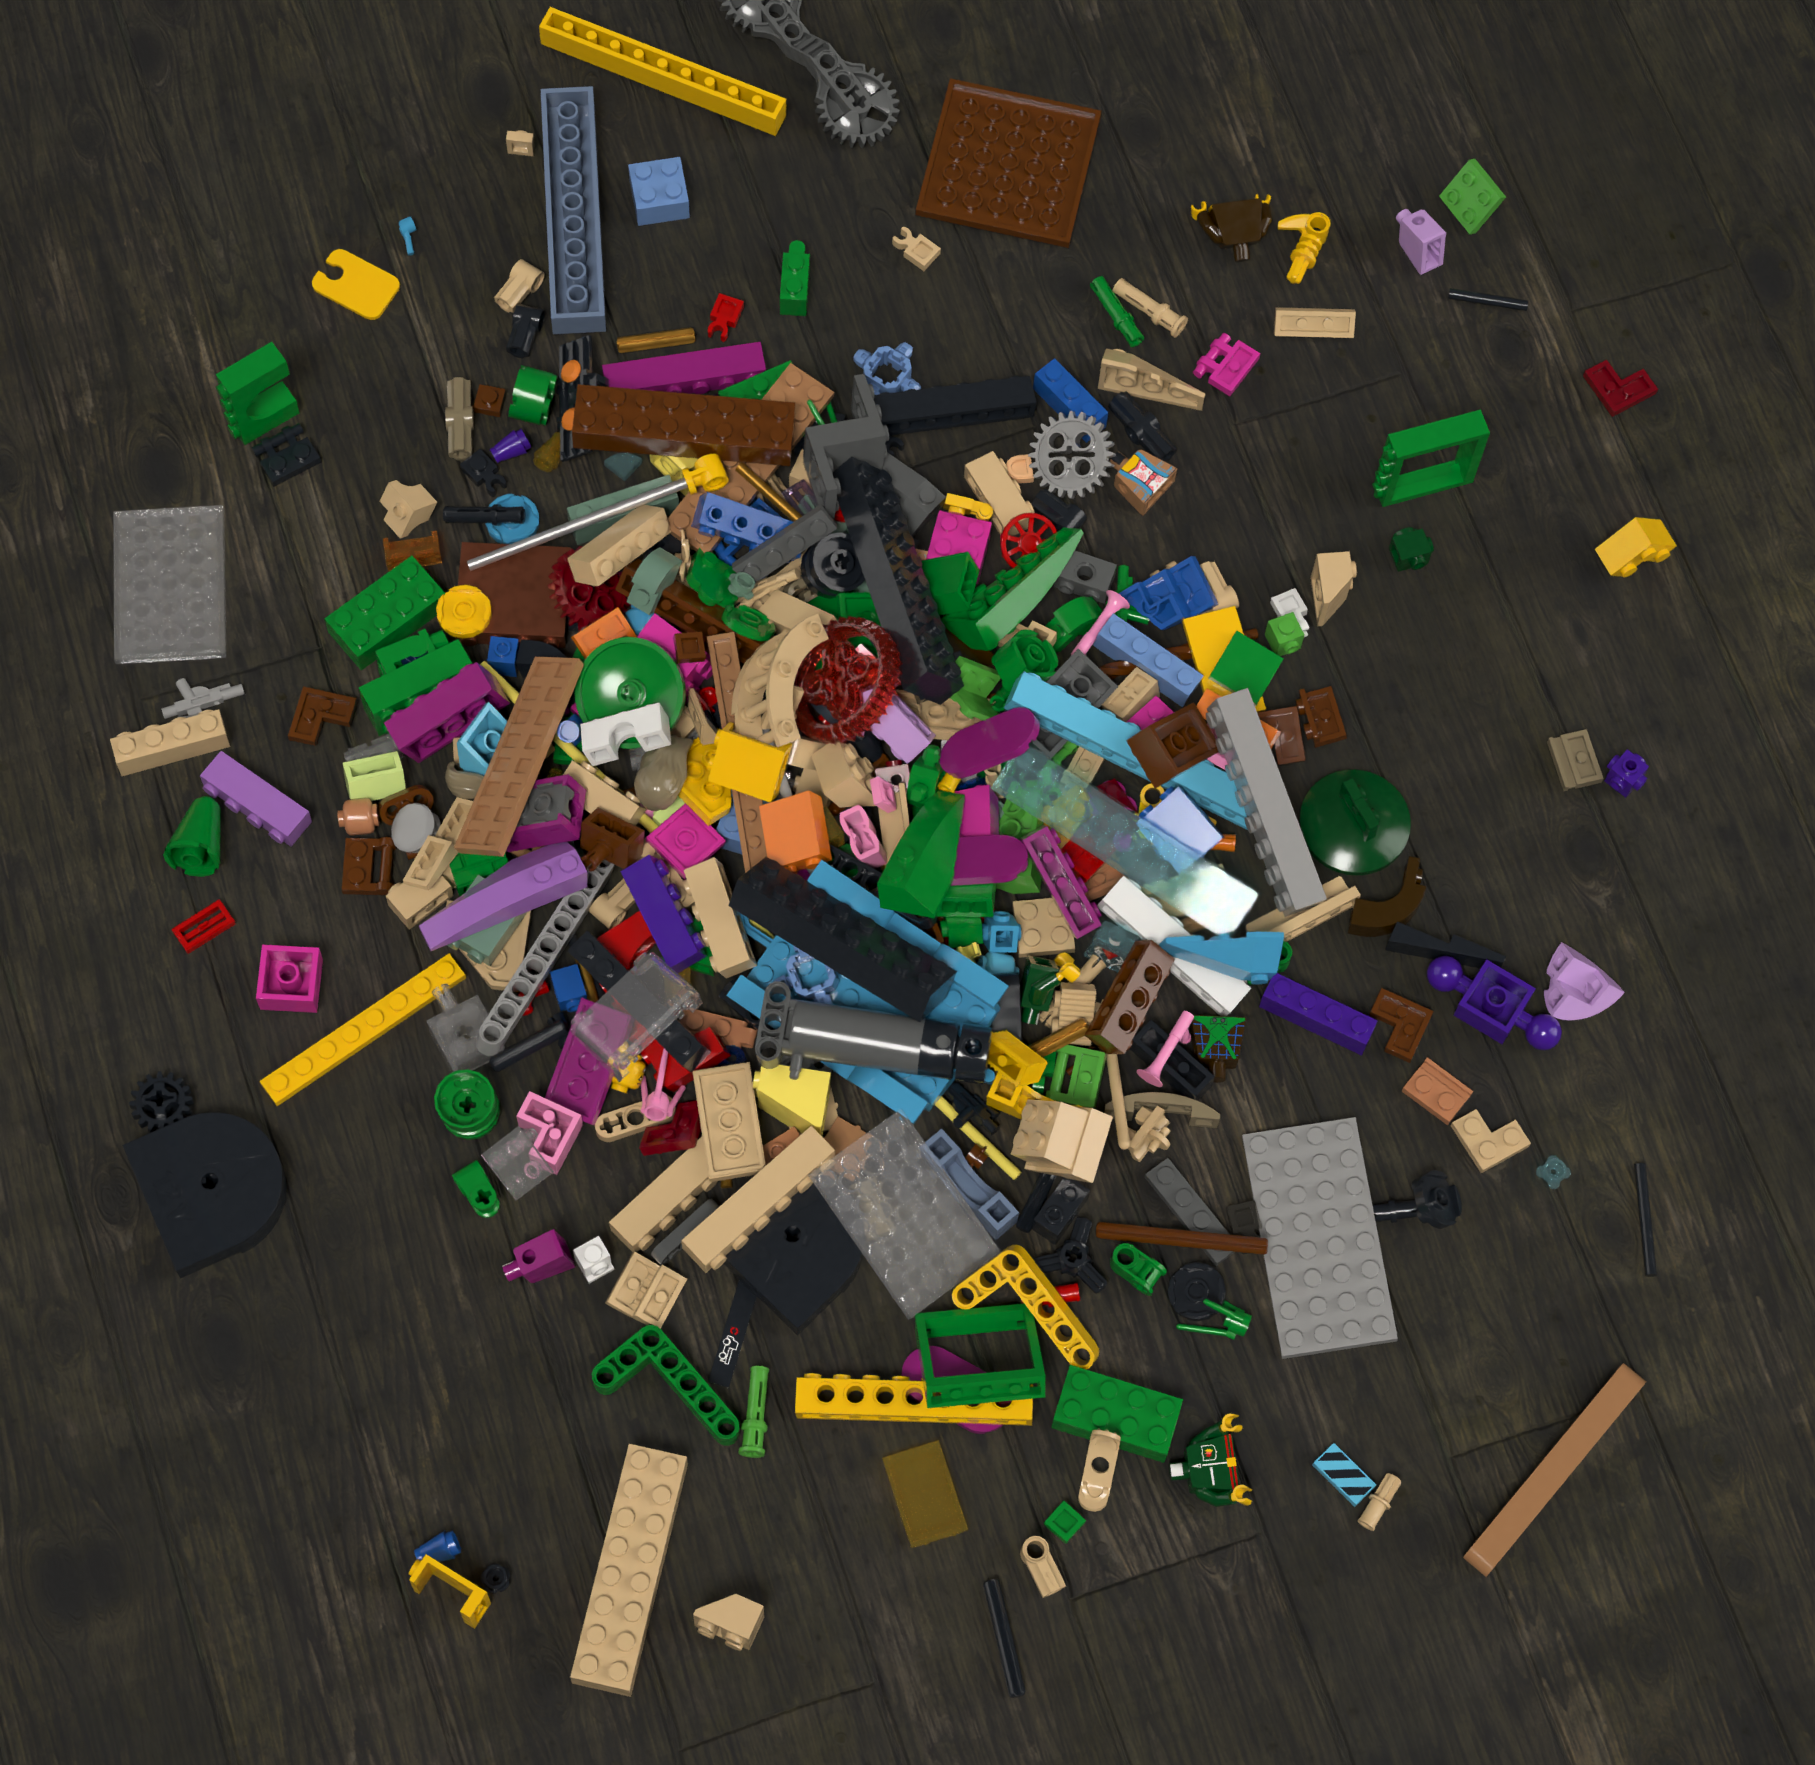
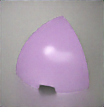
[1544,942,1625,1020]

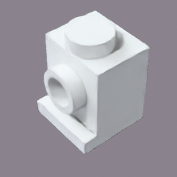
[573,1236,614,1284]

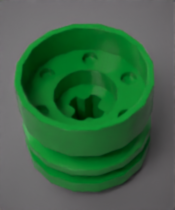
[434,1069,501,1140]

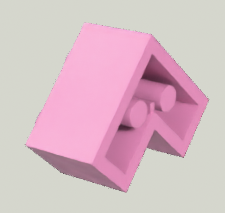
[516,1091,583,1175]

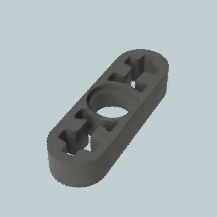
[651,1198,719,1265]

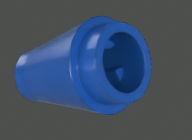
[414,1531,461,1562]

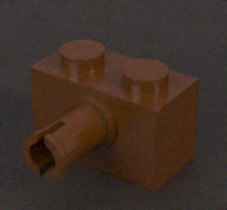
[580,807,645,872]

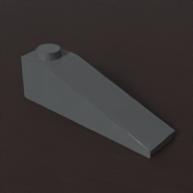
[883,452,946,538]

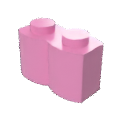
[840,805,887,869]

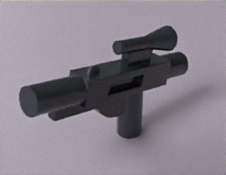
[945,1081,1000,1135]

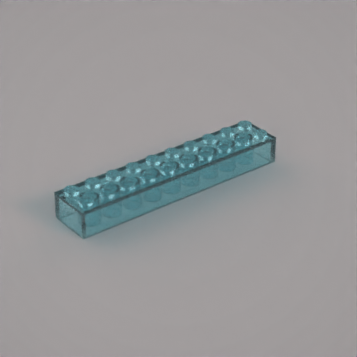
[991,744,1261,938]

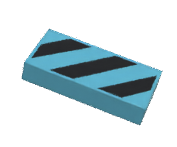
[1312,1443,1376,1507]

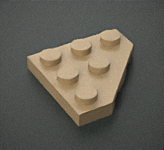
[446,900,532,992]

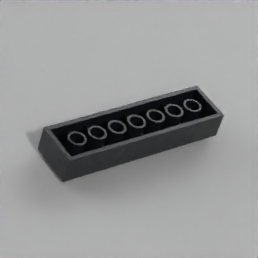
[728,857,957,1022]

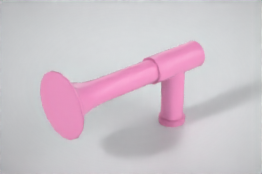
[1071,590,1130,655]
[1137,1010,1194,1087]

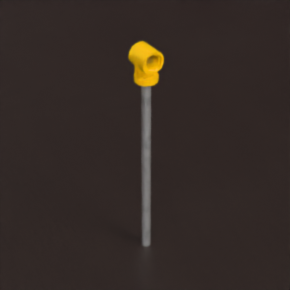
[467,454,729,571]

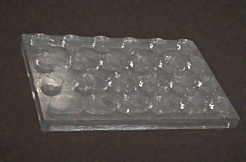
[113,505,227,664]
[808,1109,1001,1319]

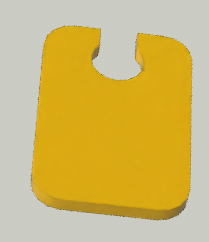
[312,249,400,320]

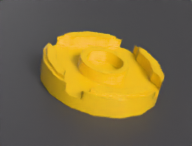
[436,585,492,639]

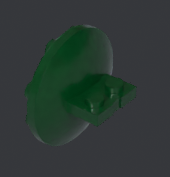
[1299,770,1411,875]

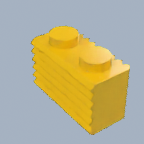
[988,1030,1047,1087]

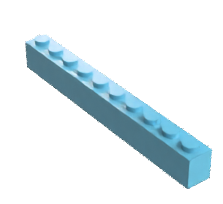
[1004,672,1248,830]

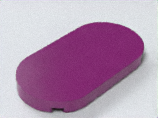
[940,707,1040,779]
[951,835,1028,886]
[902,1346,1012,1434]

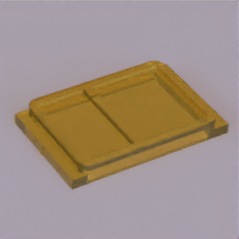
[882,1440,968,1549]

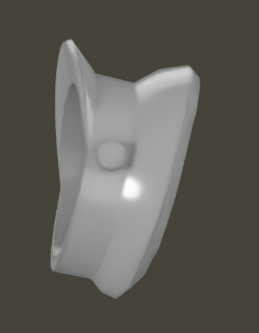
[391,803,440,853]

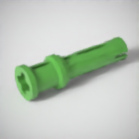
[738,1366,769,1458]

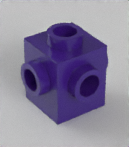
[1605,749,1649,798]

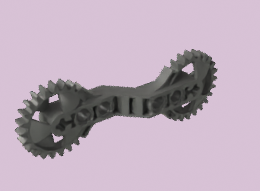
[717,0,900,148]

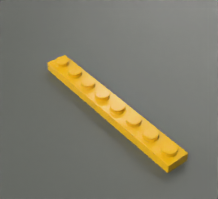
[260,954,466,1106]

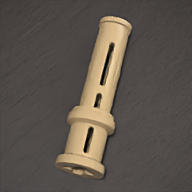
[1113,278,1188,338]

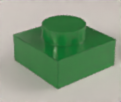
[1044,1501,1086,1544]

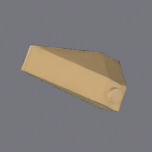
[1098,349,1205,411]

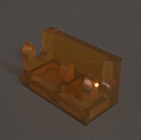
[383,530,442,571]

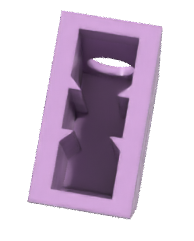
[1396,209,1446,275]

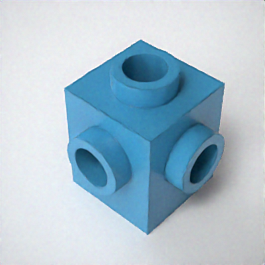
[982,911,1021,953]

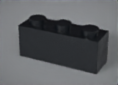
[1130,1020,1215,1101]

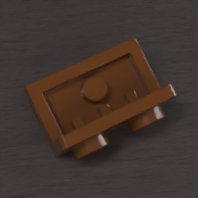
[1295,686,1347,748]

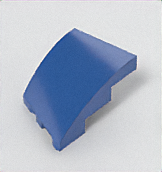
[1118,556,1219,630]

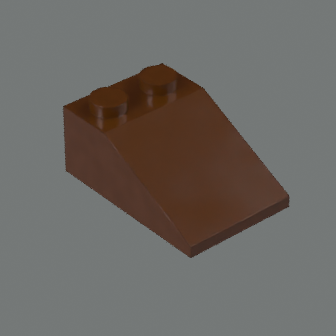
[1126,702,1219,789]

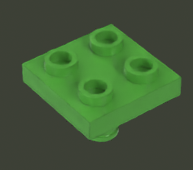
[1439,159,1506,234]

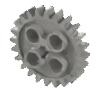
[1028,411,1116,499]

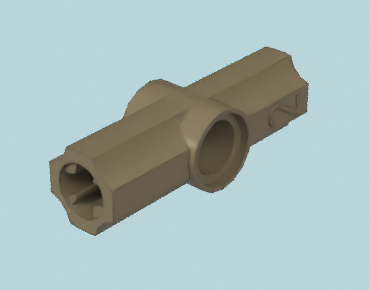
[445,377,474,460]

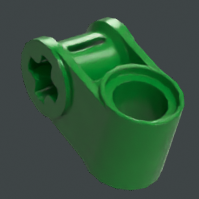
[452,1160,500,1218]
[1110,1243,1167,1296]

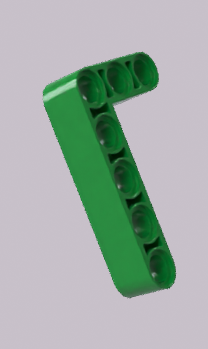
[592,1325,740,1446]

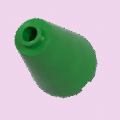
[163,796,220,877]

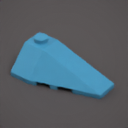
[1159,932,1284,985]

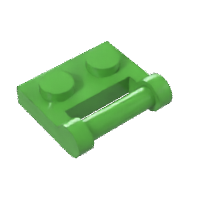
[1045,1045,1107,1109]

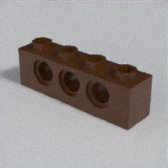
[1084,940,1175,1054]

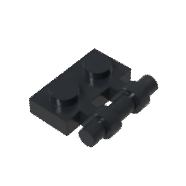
[251,423,321,487]

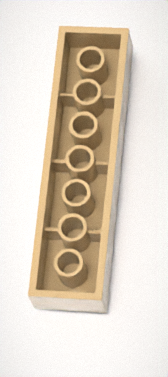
[570,1444,688,1697]

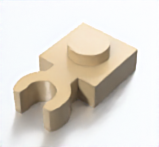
[892,227,941,271]

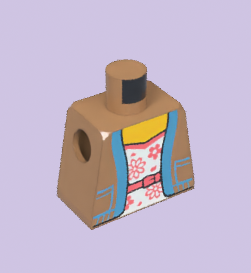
[1110,450,1177,516]

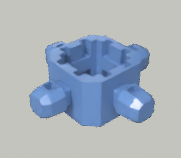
[853,342,921,395]
[774,946,839,1005]

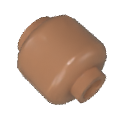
[338,798,380,836]

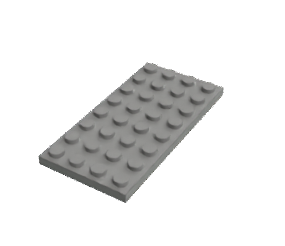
[1242,1117,1398,1359]

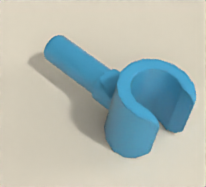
[399,217,416,255]

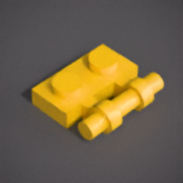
[943,493,993,521]

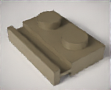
[1547,729,1604,791]

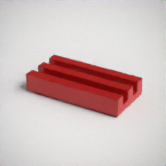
[171,899,236,954]

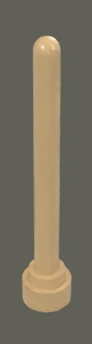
[1099,1048,1130,1150]

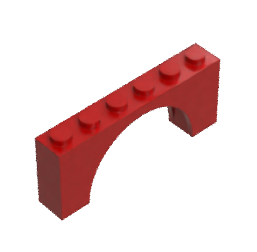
[598,911,731,1093]

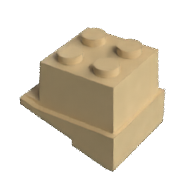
[1011,1099,1113,1183]

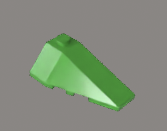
[996,780,1043,894]

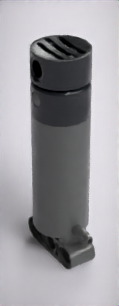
[755,981,992,1085]

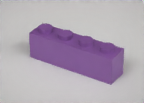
[200,751,312,847]

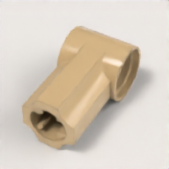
[494,259,545,313]
[1200,561,1239,612]
[589,878,635,930]
[1020,1536,1066,1598]

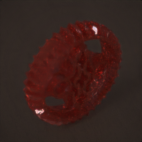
[794,616,903,745]

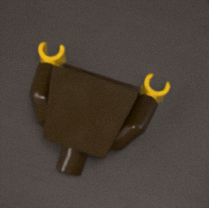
[1191,194,1272,262]

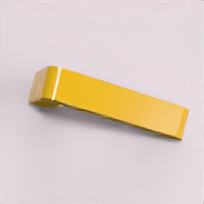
[952,1245,1099,1369]

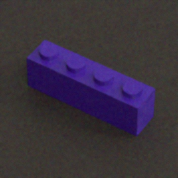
[620,855,707,973]
[1259,973,1378,1056]

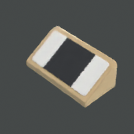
[688,688,718,745]

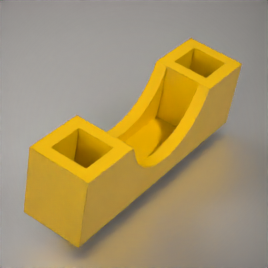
[986,1073,1082,1119]

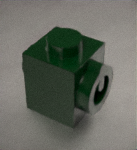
[1389,527,1434,572]

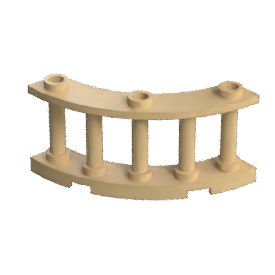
[731,613,829,748]

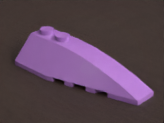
[419,842,587,951]

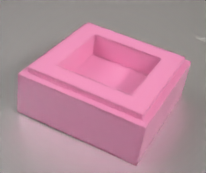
[870,776,897,813]

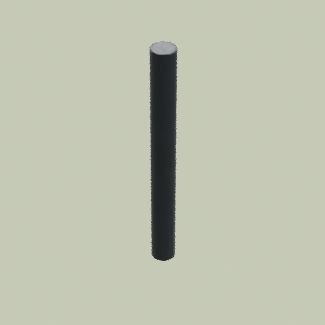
[1634,1163,1657,1277]

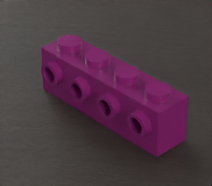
[1019,825,1102,939]

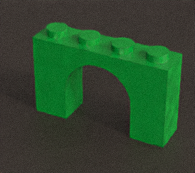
[216,342,299,445]

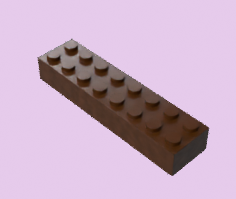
[572,384,795,466]

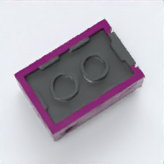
[506,774,586,852]

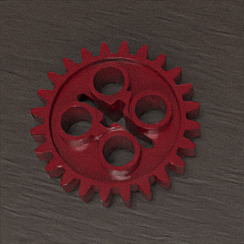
[548,546,631,631]

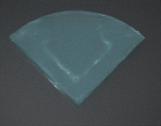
[604,453,642,481]

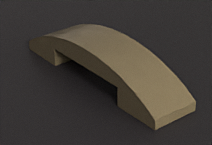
[1104,1092,1220,1128]

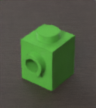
[1265,612,1304,656]

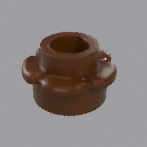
[965,1143,988,1169]

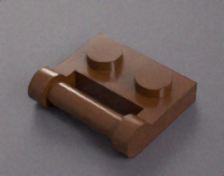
[342,837,396,895]

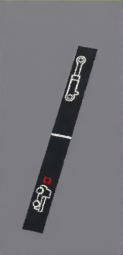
[708,1281,757,1388]

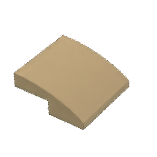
[605,1252,687,1329]

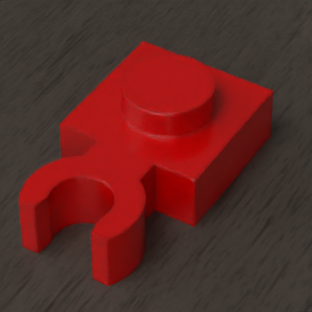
[708,293,744,342]

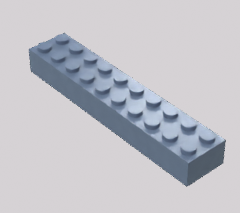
[541,86,606,334]

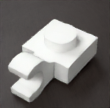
[1270,588,1309,637]

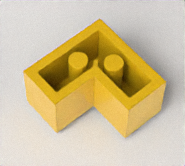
[1595,517,1677,577]

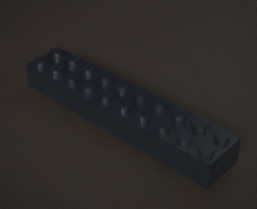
[832,456,964,705]

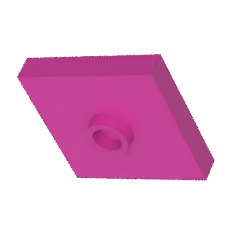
[646,803,726,880]

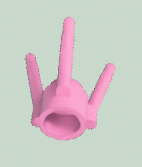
[641,1049,686,1121]

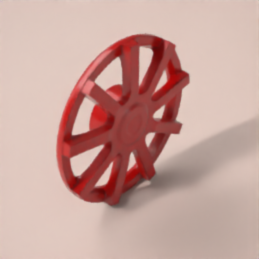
[1000,513,1057,568]

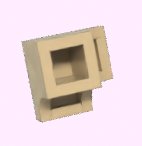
[380,480,437,538]

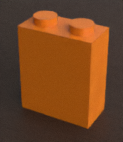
[759,790,832,874]

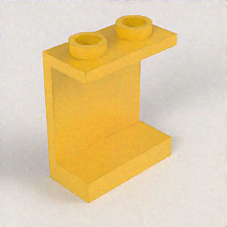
[707,722,792,802]
[409,1554,491,1629]

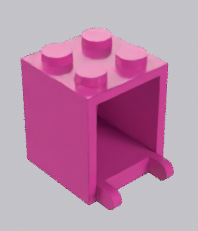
[637,613,713,705]

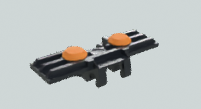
[556,335,609,462]

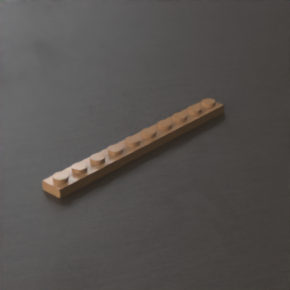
[707,632,767,873]

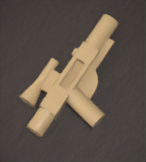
[734,569,801,607]

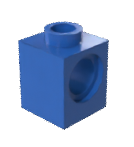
[487,636,519,677]
[550,964,587,1012]

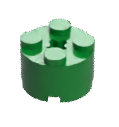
[508,365,557,426]
[991,629,1058,692]

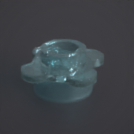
[1536,1155,1571,1189]

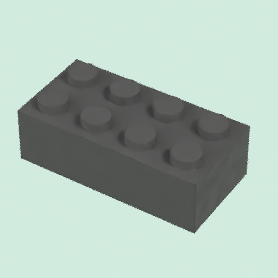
[1024,649,1118,769]

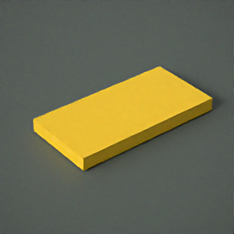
[1182,606,1266,713]

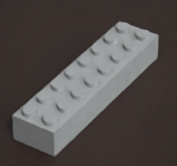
[1206,688,1327,917]

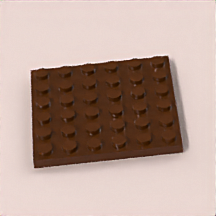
[915,78,1102,248]

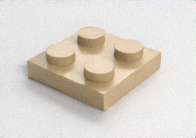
[1012,898,1075,958]

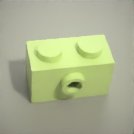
[343,751,406,801]

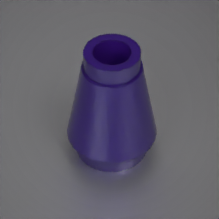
[490,429,532,463]

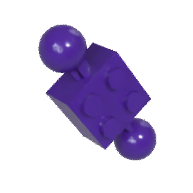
[1427,956,1562,1050]

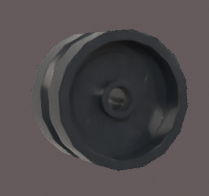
[800,532,865,599]

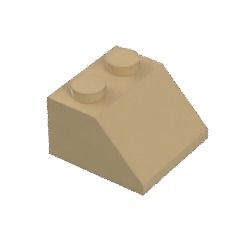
[1311,551,1356,626]

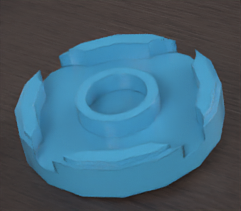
[485,494,539,544]

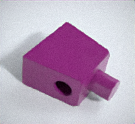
[502,1229,576,1283]

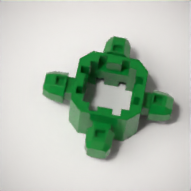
[906,745,946,818]

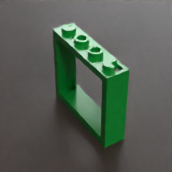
[1372,409,1490,507]
[915,1304,1045,1408]

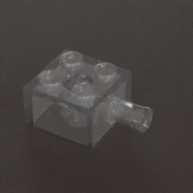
[426,984,505,1073]

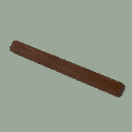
[1096,1222,1268,1255]

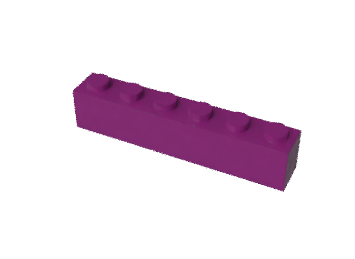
[602,342,766,394]

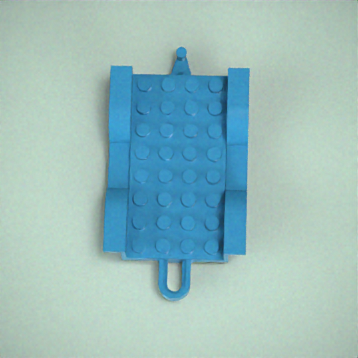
[726,860,1009,1124]

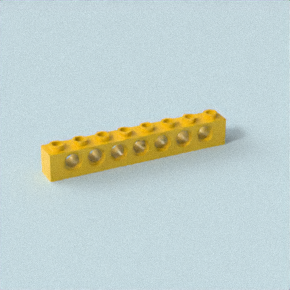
[795,1373,1033,1426]

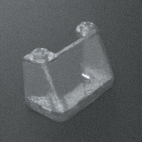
[571,952,703,1082]

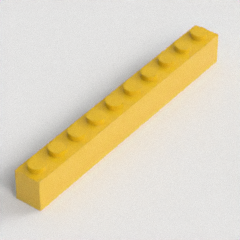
[539,7,786,136]

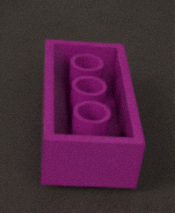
[384,662,510,763]

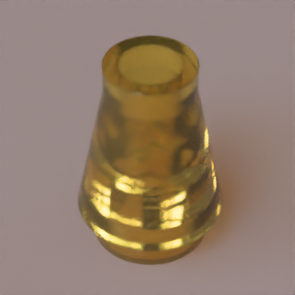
[533,432,560,472]

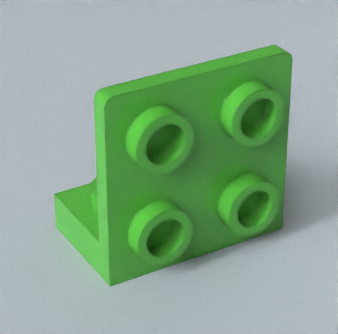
[950,656,1001,721]

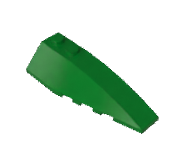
[940,527,1084,651]
[877,790,965,918]

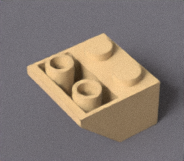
[812,737,875,807]
[693,1594,764,1651]

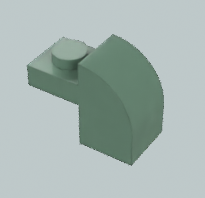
[626,547,683,615]

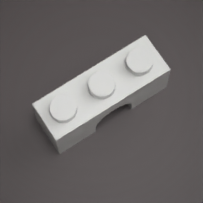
[580,703,671,766]

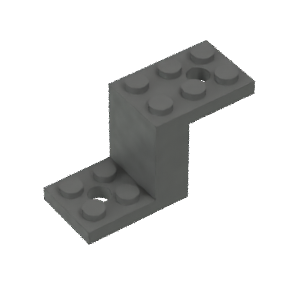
[803,374,889,521]

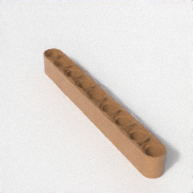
[1463,1363,1647,1577]

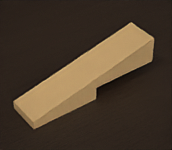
[403,797,473,891]

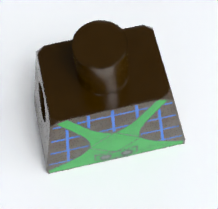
[1189,1015,1246,1083]

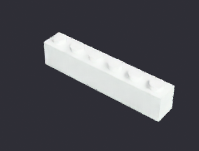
[1097,876,1251,1016]

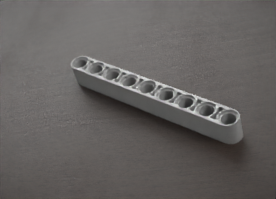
[476,860,614,1056]

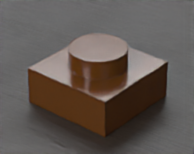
[473,384,506,417]
[673,632,706,664]

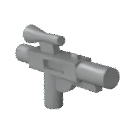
[161,678,244,719]

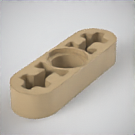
[595,1096,676,1142]

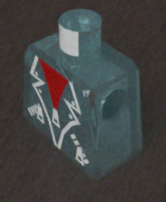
[1083,921,1141,972]

